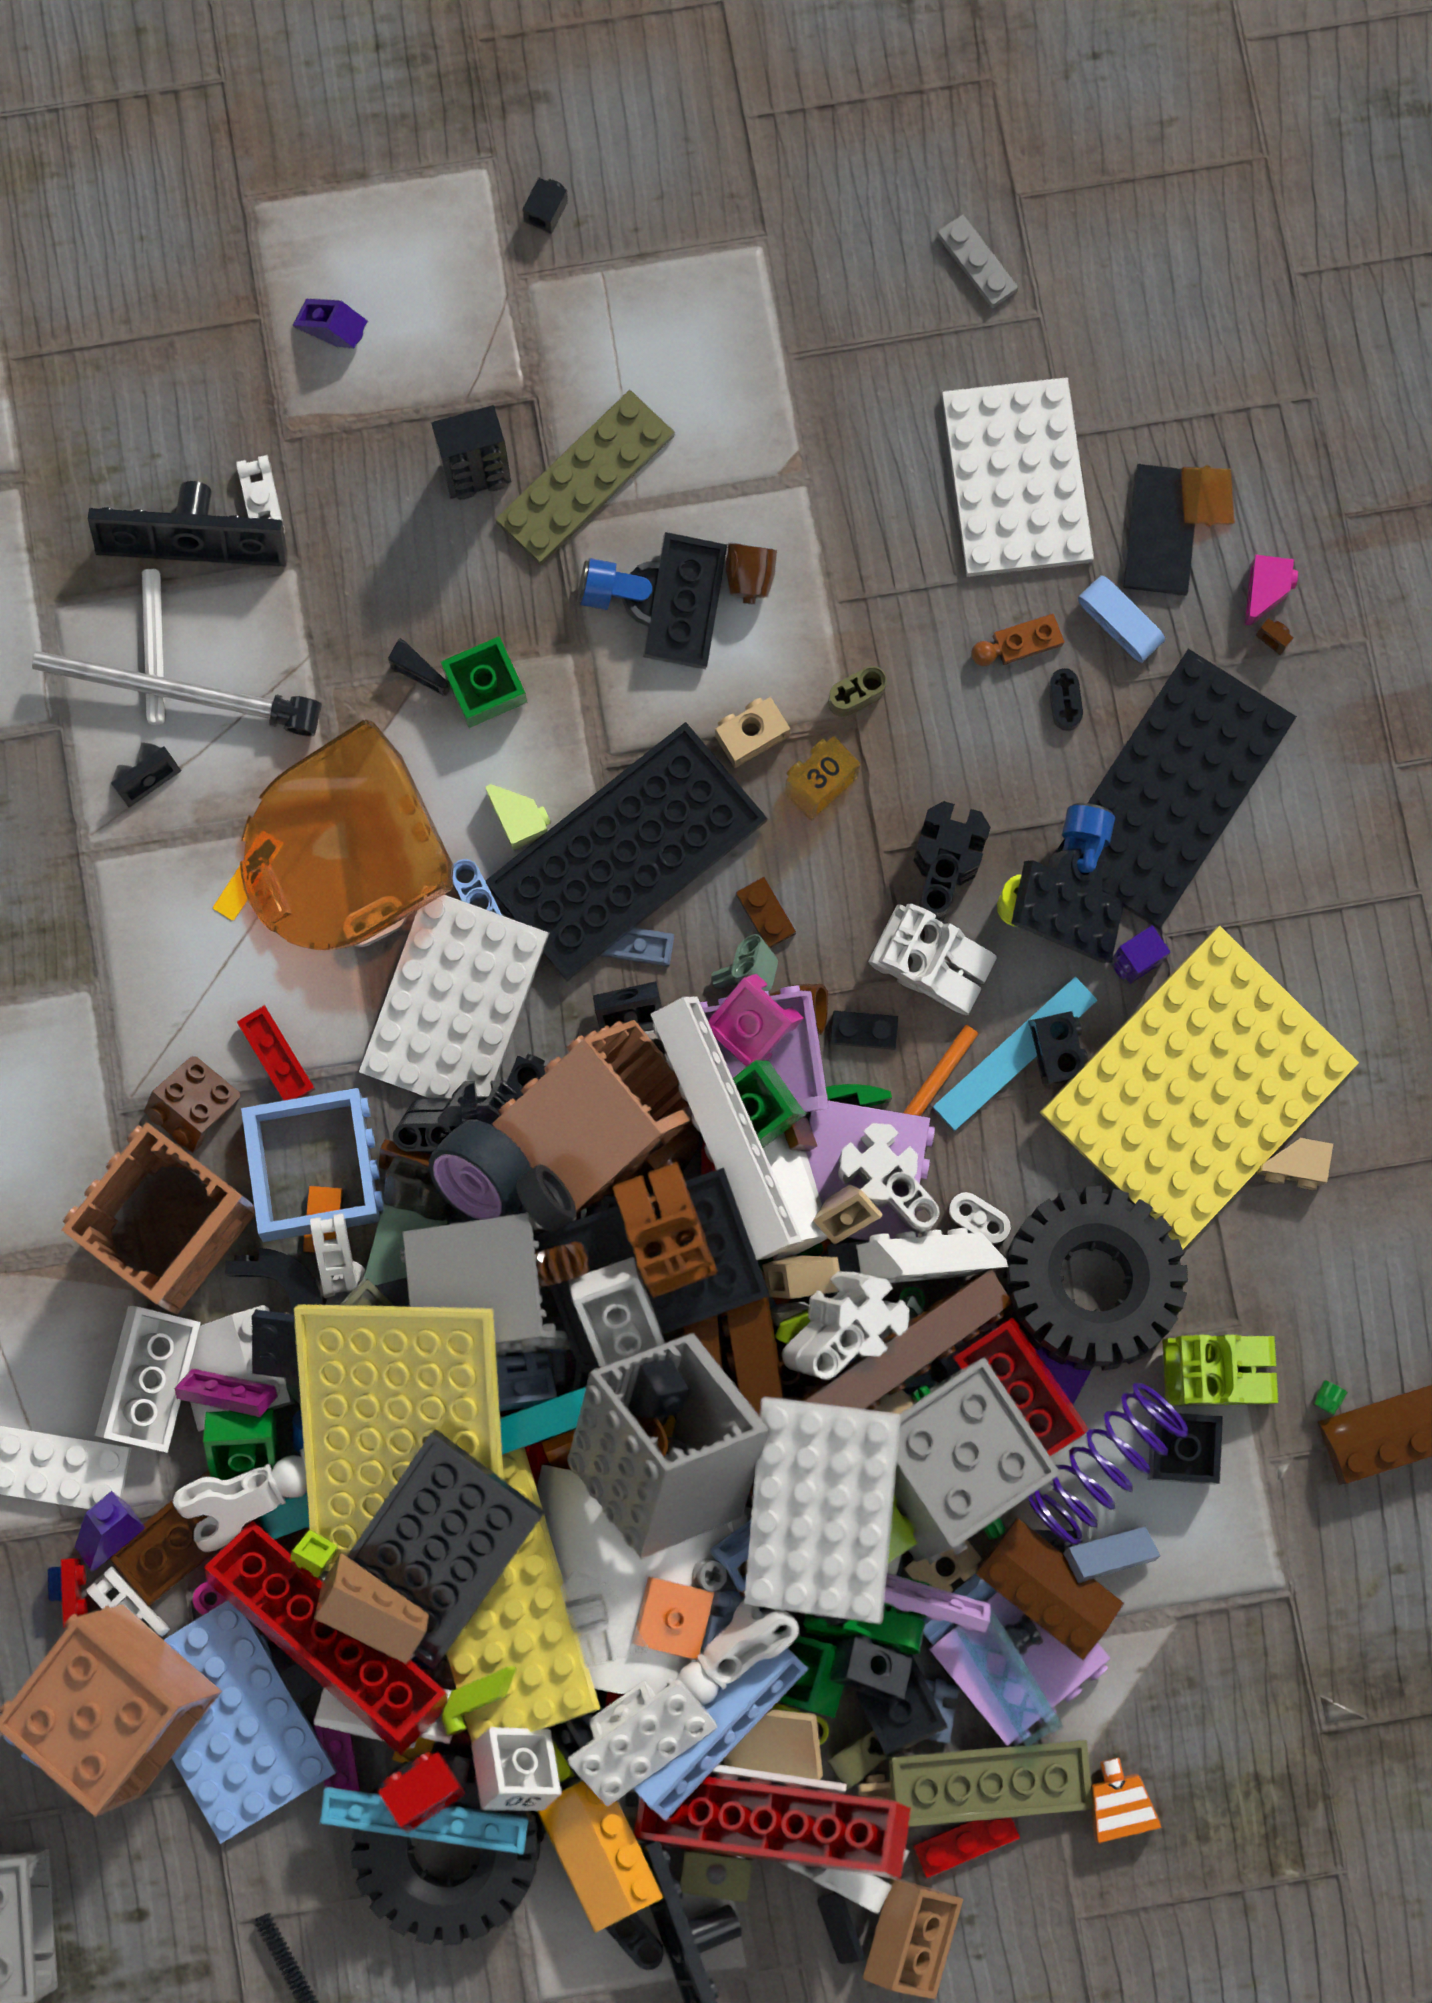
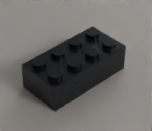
[431,405,512,500]

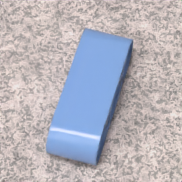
[1077,575,1165,663]
[450,859,502,915]

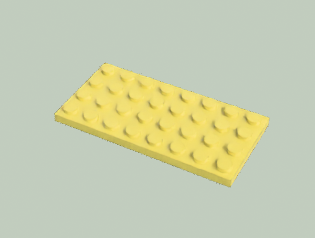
[447,1447,600,1743]

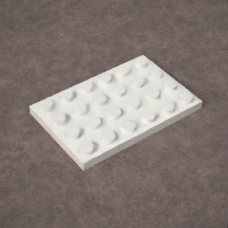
[942,377,1094,577]
[359,888,549,1098]
[744,1397,901,1623]

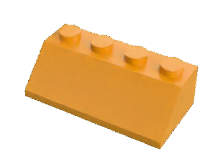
[537,1781,664,1933]

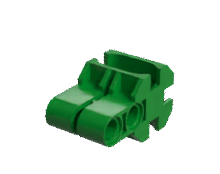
[803,1576,933,1654]

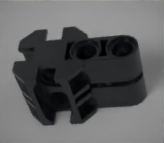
[913,801,991,922]
[393,1081,517,1151]

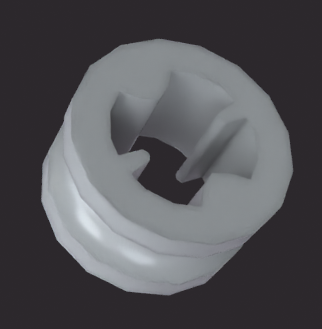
[692,1559,727,1592]

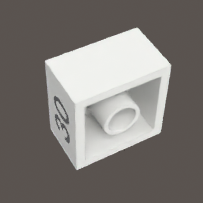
[471,1727,561,1811]

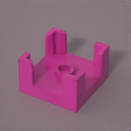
[708,974,804,1067]

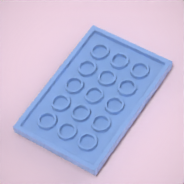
[164,1601,338,1844]

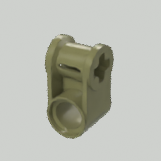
[827,1729,887,1789]

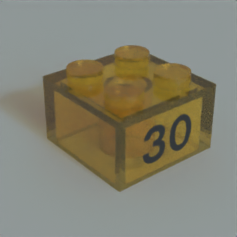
[785,736,861,821]

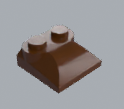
[636,1124,700,1194]

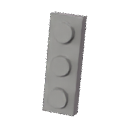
[937,215,1018,309]

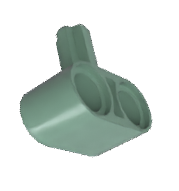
[711,934,778,992]

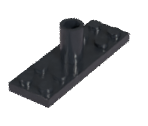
[87,481,288,567]
[638,1841,742,2003]

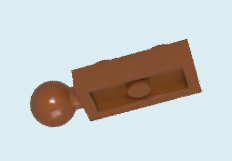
[971,613,1065,666]

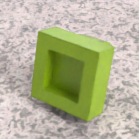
[290,1530,338,1577]

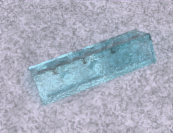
[954,1608,1064,1747]

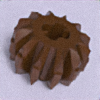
[535,1242,589,1287]

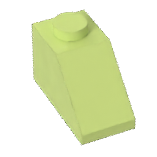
[485,784,551,851]

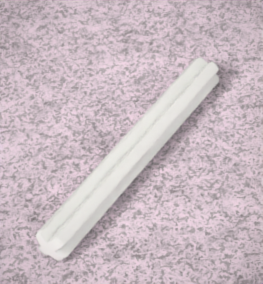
[142,569,165,725]

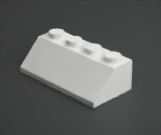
[857,1228,1008,1283]
[95,1306,201,1453]

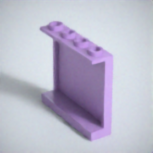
[700,986,829,1113]
[806,1101,935,1242]
[927,1592,1111,1746]

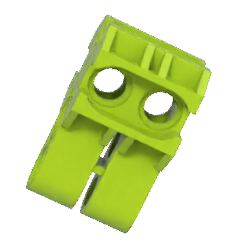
[1162,1335,1279,1406]

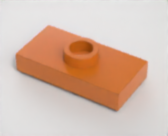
[303,1186,343,1253]

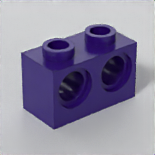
[1112,925,1171,984]

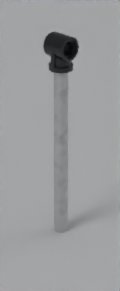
[32,651,322,737]

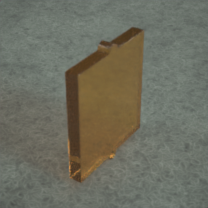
[1181,465,1235,527]

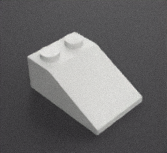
[569,1257,665,1368]

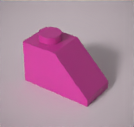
[1245,555,1298,626]

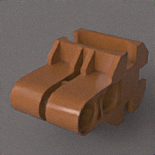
[613,1162,717,1298]

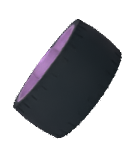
[428,1121,532,1221]

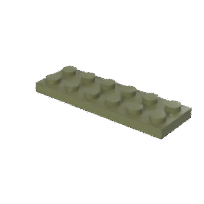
[495,390,675,566]
[889,1740,1093,1827]

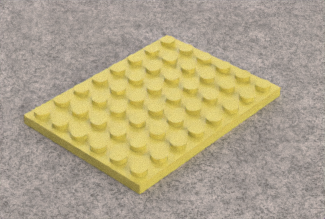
[1039,926,1359,1249]
[294,1305,509,1579]

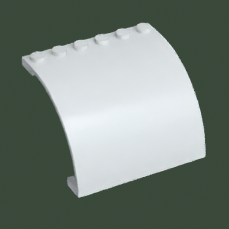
[537,1464,753,1696]

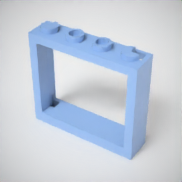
[241,1088,384,1242]

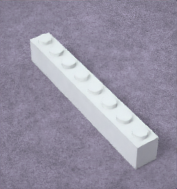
[650,997,803,1260]

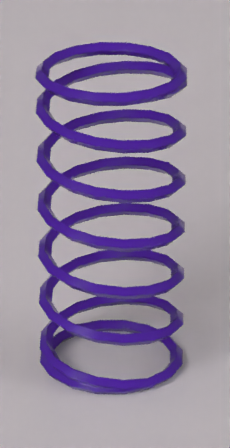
[1028,1383,1188,1544]

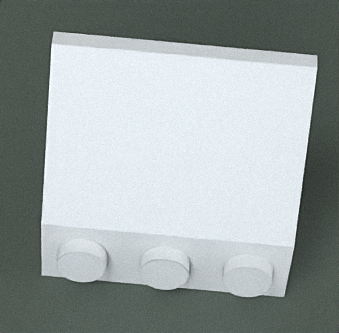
[188,1305,295,1431]

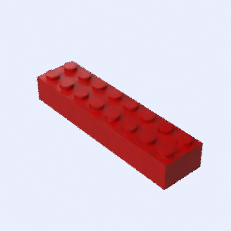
[204,1521,448,1756]
[634,1777,911,1879]

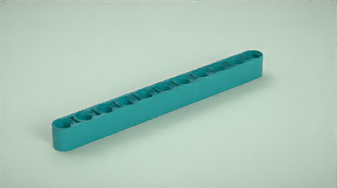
[258,1388,586,1539]

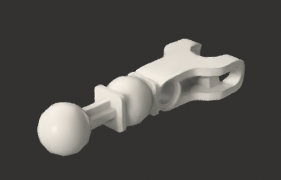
[173,1448,307,1552]
[668,1599,799,1706]

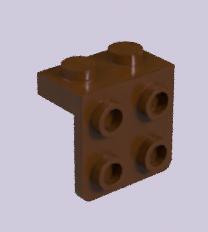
[144,1056,240,1153]

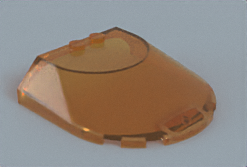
[240,719,454,951]

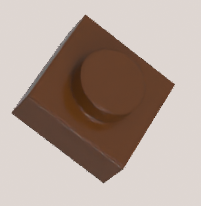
[1256,618,1294,656]

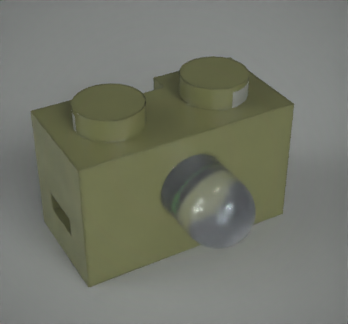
[680,1849,753,1903]

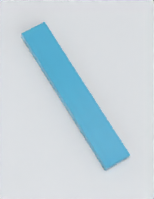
[932,976,1097,1132]
[320,1787,529,1854]

